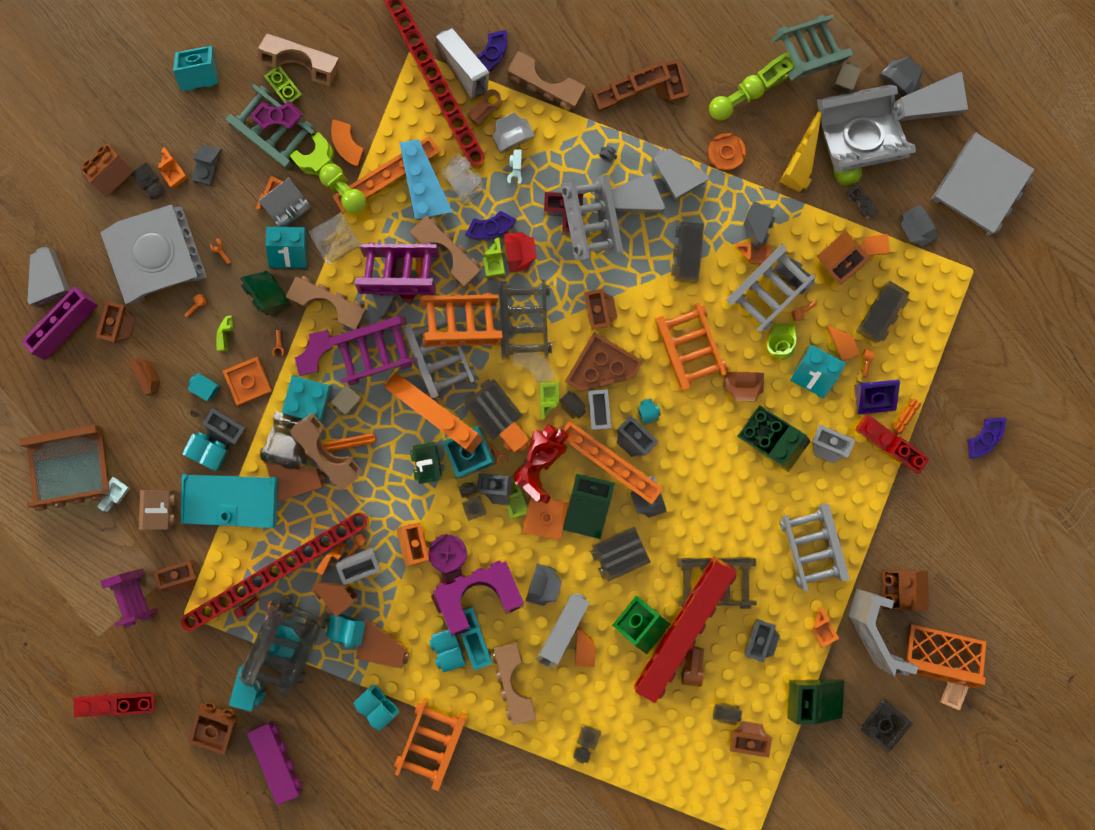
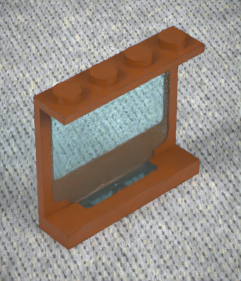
[20,425,110,511]

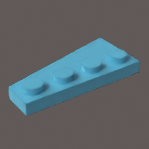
[400,139,453,219]

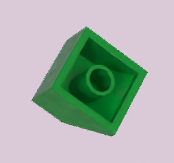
[612,595,671,654]

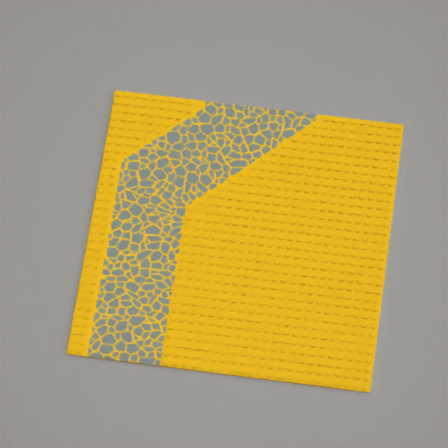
[184,52,974,830]

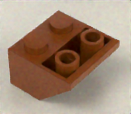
[80,143,134,197]
[817,230,872,285]
[882,570,929,611]
[312,580,360,617]

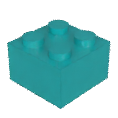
[282,376,333,424]
[442,426,496,479]

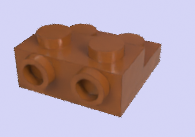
[188,702,238,755]

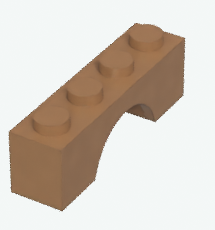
[258,33,339,86]
[507,51,586,111]
[410,216,481,288]
[286,276,368,330]
[290,412,362,491]
[491,641,536,725]

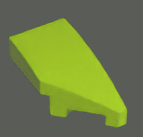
[483,238,505,279]
[216,315,234,352]
[540,381,559,420]
[506,480,527,520]

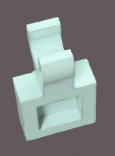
[507,150,522,185]
[98,477,130,512]

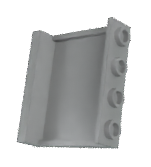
[930,132,1034,236]

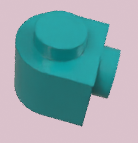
[637,398,661,425]

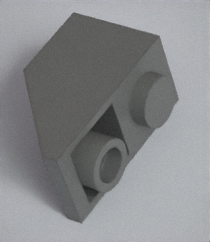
[743,201,775,250]

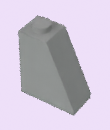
[652,148,709,201]
[611,173,665,213]
[27,247,70,307]

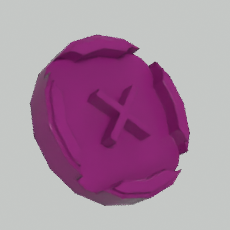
[429,535,467,573]

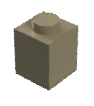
[831,62,861,94]
[331,385,363,416]

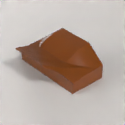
[655,59,689,101]
[584,288,617,331]
[96,301,135,343]
[128,358,160,396]
[724,372,764,401]
[153,560,197,595]
[730,721,772,758]

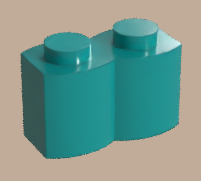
[182,432,230,471]
[326,614,366,648]
[429,629,466,673]
[353,684,399,731]

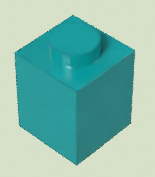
[187,373,221,402]

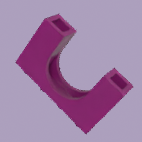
[433,561,524,637]

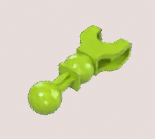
[709,53,795,121]
[290,132,366,214]

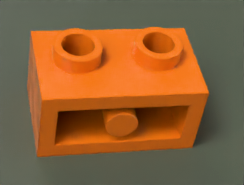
[499,422,530,453]
[396,522,429,567]

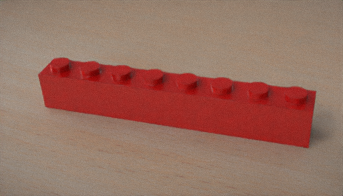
[634,556,737,703]

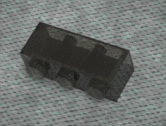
[671,221,704,283]
[856,281,910,343]

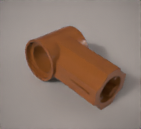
[467,89,502,127]
[682,647,704,687]

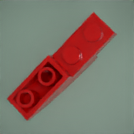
[855,414,930,475]
[73,692,155,718]

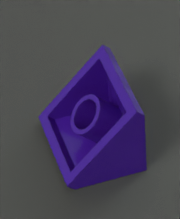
[854,379,900,415]

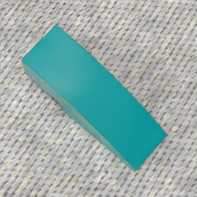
[461,605,492,670]

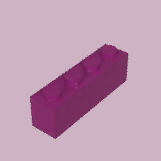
[21,286,98,360]
[247,720,303,805]

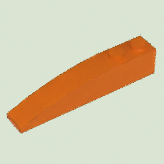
[384,372,483,454]

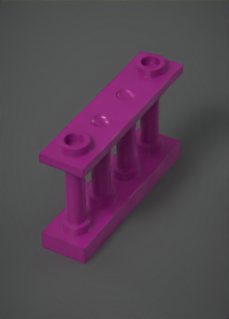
[355,243,440,295]
[329,316,418,386]
[100,568,158,628]

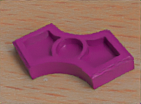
[250,101,304,130]
[294,330,333,376]

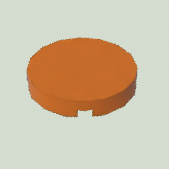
[708,133,746,172]

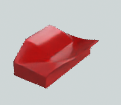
[504,232,537,273]

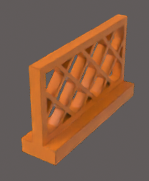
[906,624,986,689]

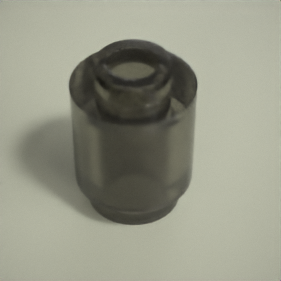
[559,391,587,419]
[713,703,742,725]

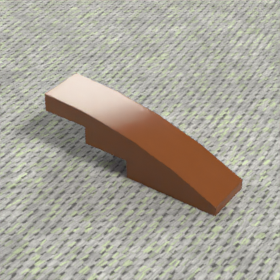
[592,61,671,111]

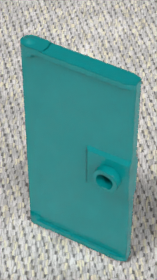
[180,474,278,528]

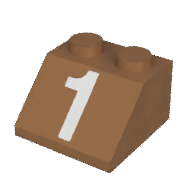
[139,490,177,530]

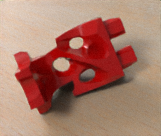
[513,424,569,504]

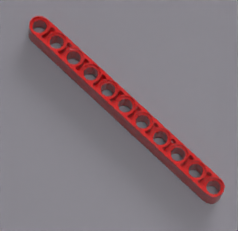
[383,0,485,169]
[181,512,369,631]

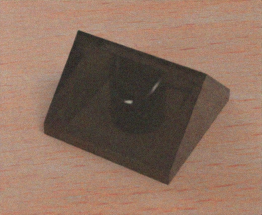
[859,700,913,753]

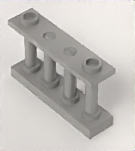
[561,175,623,261]
[726,243,815,332]
[403,310,477,399]
[779,503,850,591]

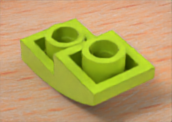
[264,66,302,103]

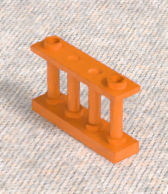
[419,293,503,347]
[655,302,728,392]
[394,698,468,791]

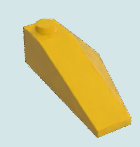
[779,111,822,192]

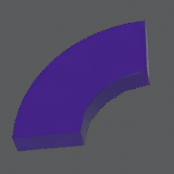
[476,30,507,72]
[465,211,517,240]
[967,417,1006,459]

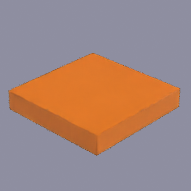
[222,356,273,406]

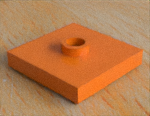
[522,496,568,540]

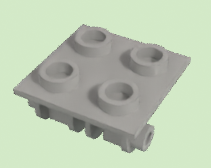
[259,178,312,227]

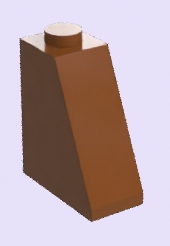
[266,463,326,502]
[355,618,409,668]

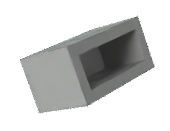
[588,389,611,431]
[336,548,380,585]

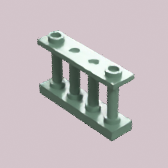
[770,14,853,81]
[226,84,316,171]

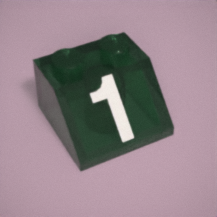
[410,442,443,484]

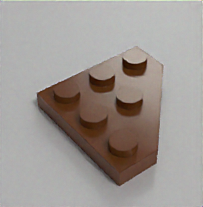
[565,332,644,392]

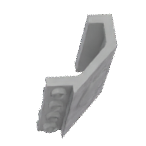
[817,85,916,172]
[100,205,207,304]
[849,588,918,677]

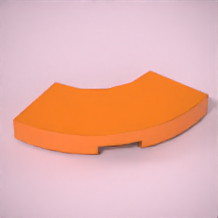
[331,119,364,167]

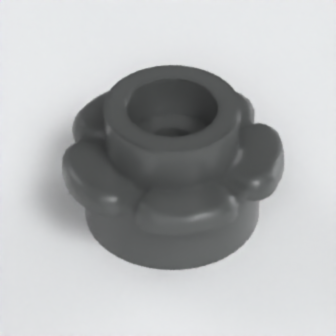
[599,145,617,163]

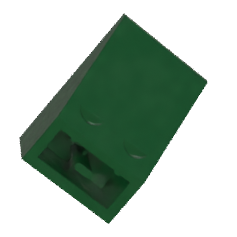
[240,271,293,317]
[738,405,811,472]
[563,474,615,539]
[787,679,844,724]

